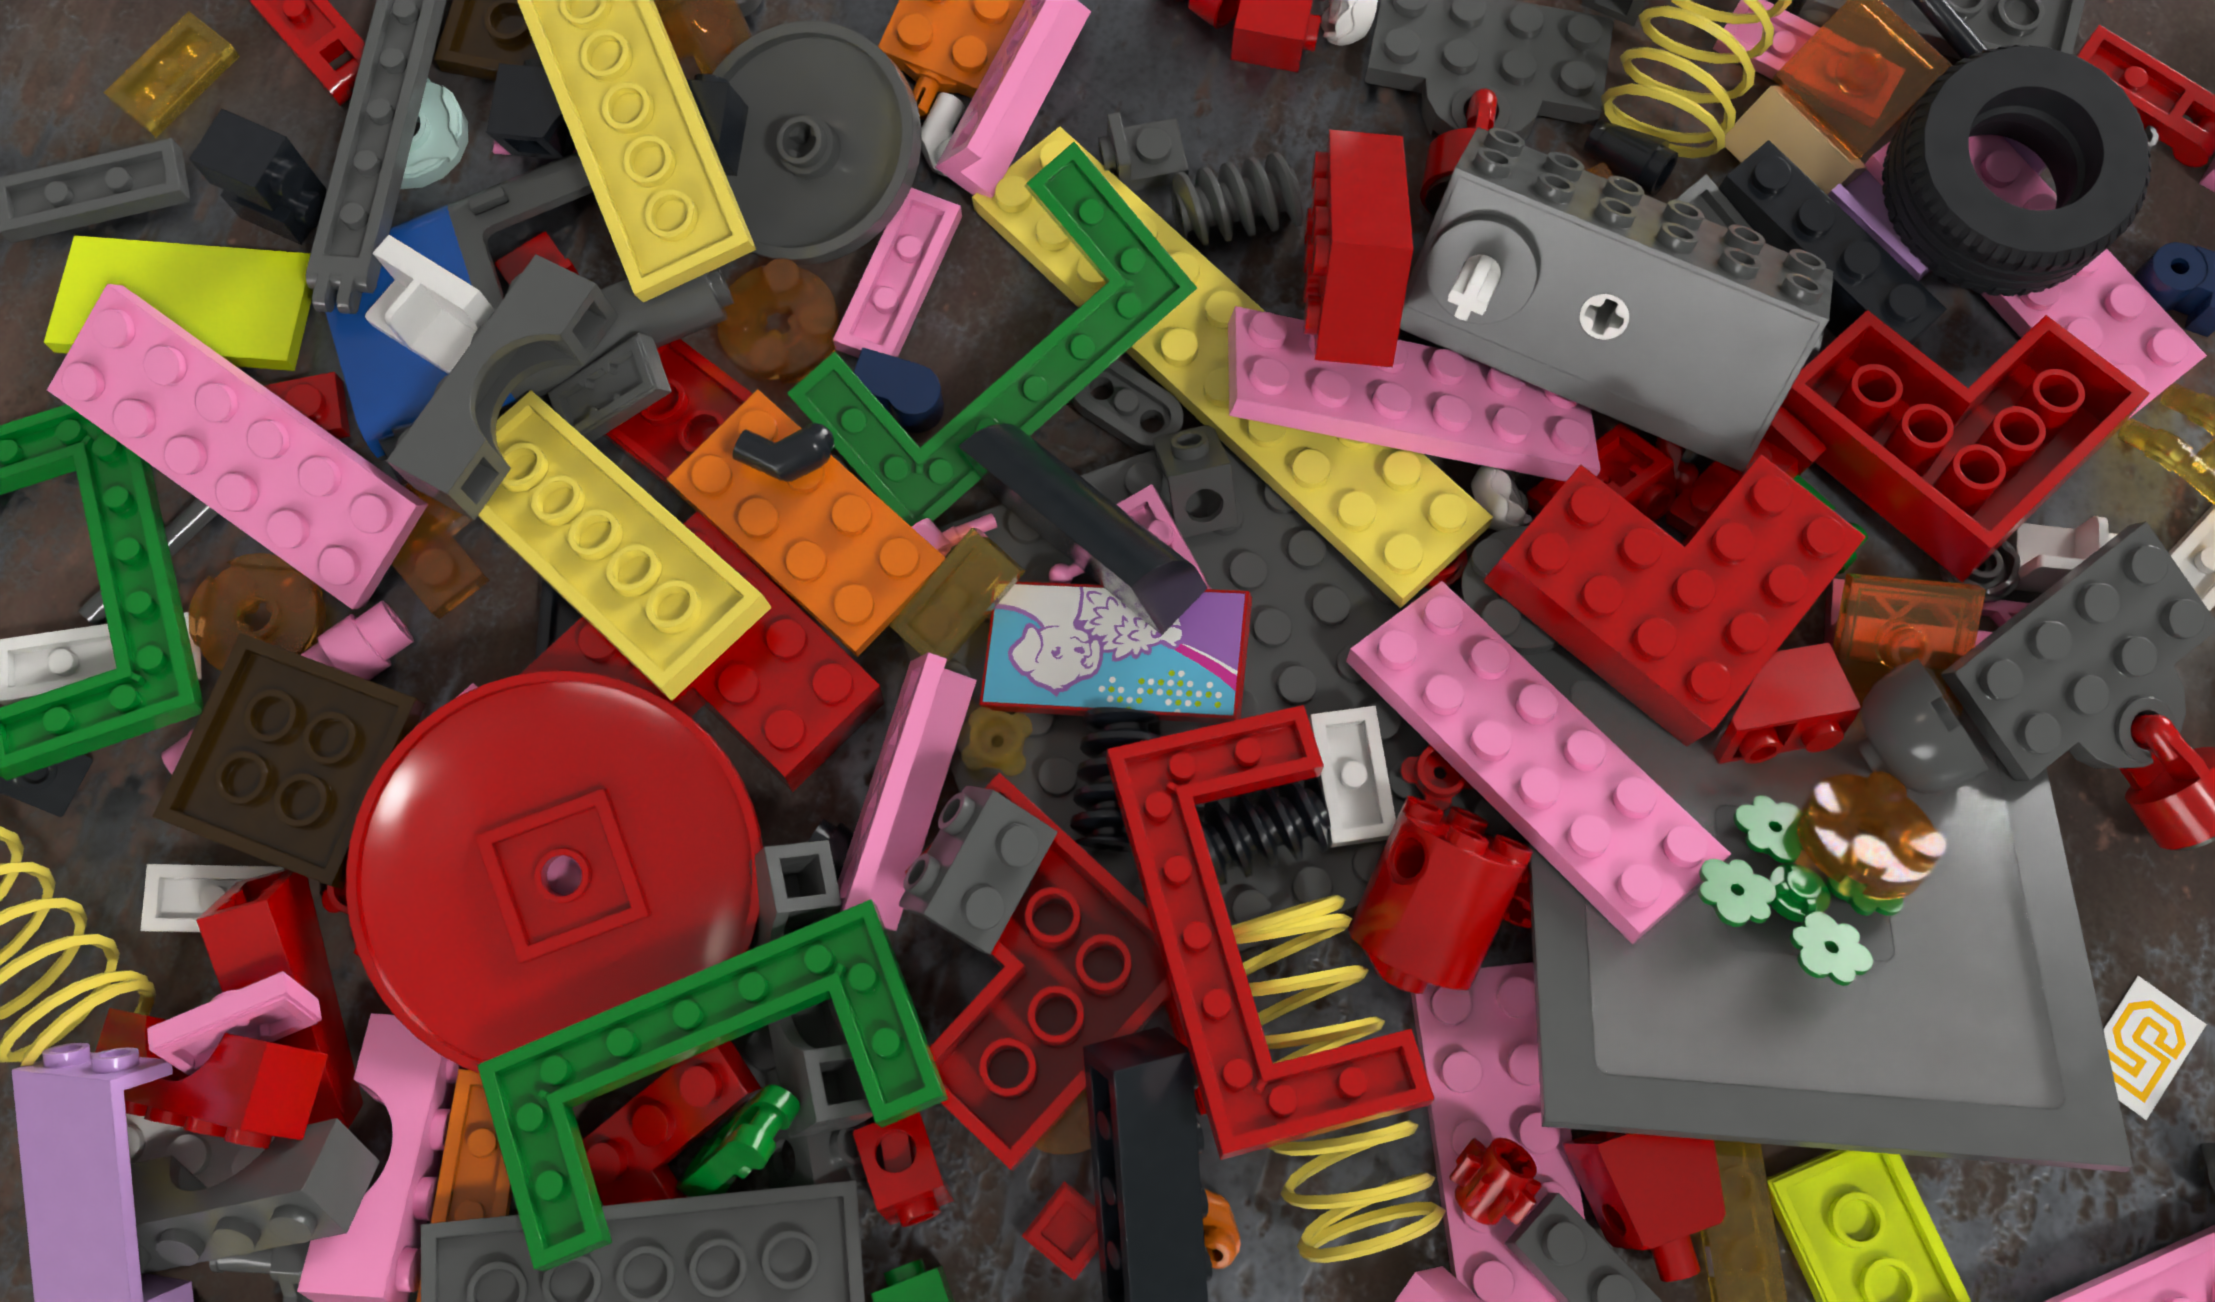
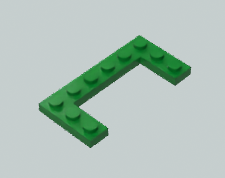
[787,142,1197,527]
[0,404,204,781]
[477,899,948,1272]

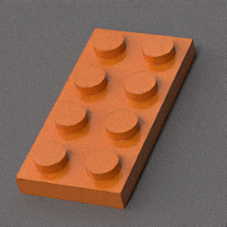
[666,389,947,657]

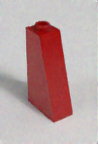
[196,869,363,1137]

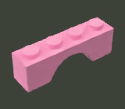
[297,1013,469,1302]

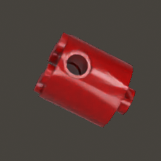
[1348,796,1534,994]

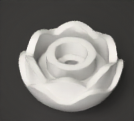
[1320,0,1378,46]
[1471,465,1533,531]

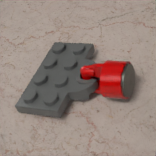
[1364,0,1614,217]
[1940,521,2215,851]

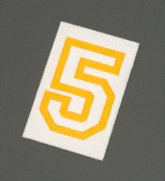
[2103,976,2207,1120]

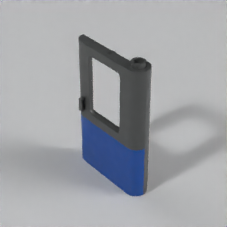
[325,152,734,461]

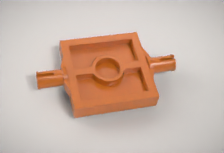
[878,0,1026,120]

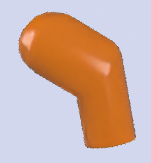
[1203,1188,1241,1269]

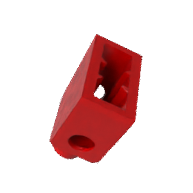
[1563,1131,1726,1282]

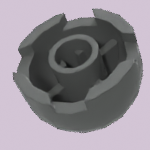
[1856,658,1989,794]

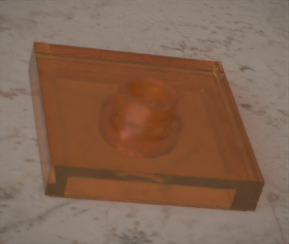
[1772,0,1952,159]
[1833,573,1986,716]

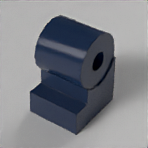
[2133,242,2215,337]
[854,347,944,433]

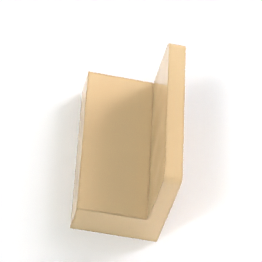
[1725,86,1867,195]

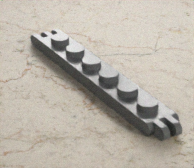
[306,0,447,314]

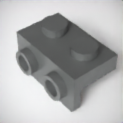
[899,786,1058,954]

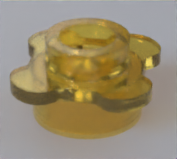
[962,707,1033,777]

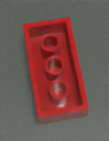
[1303,129,1413,368]

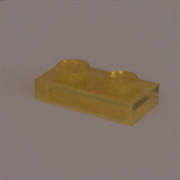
[103,11,240,138]
[889,528,1026,666]

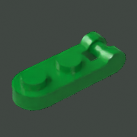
[676,1085,801,1197]

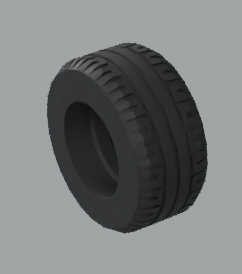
[1882,45,2151,296]

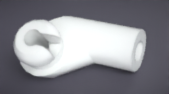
[921,92,965,177]

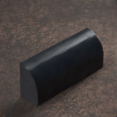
[959,423,1207,635]

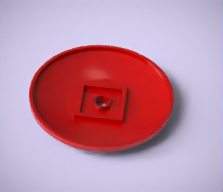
[346,671,763,1073]

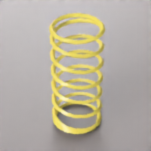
[1601,0,1792,158]
[0,826,156,1067]
[1232,895,1446,1263]

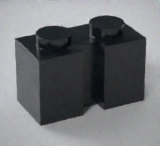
[189,109,327,245]

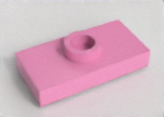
[147,971,322,1076]

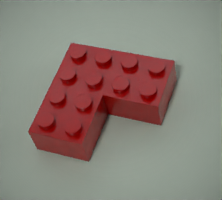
[1781,310,2150,583]
[1483,454,1866,747]
[519,512,884,792]
[905,772,1173,1171]

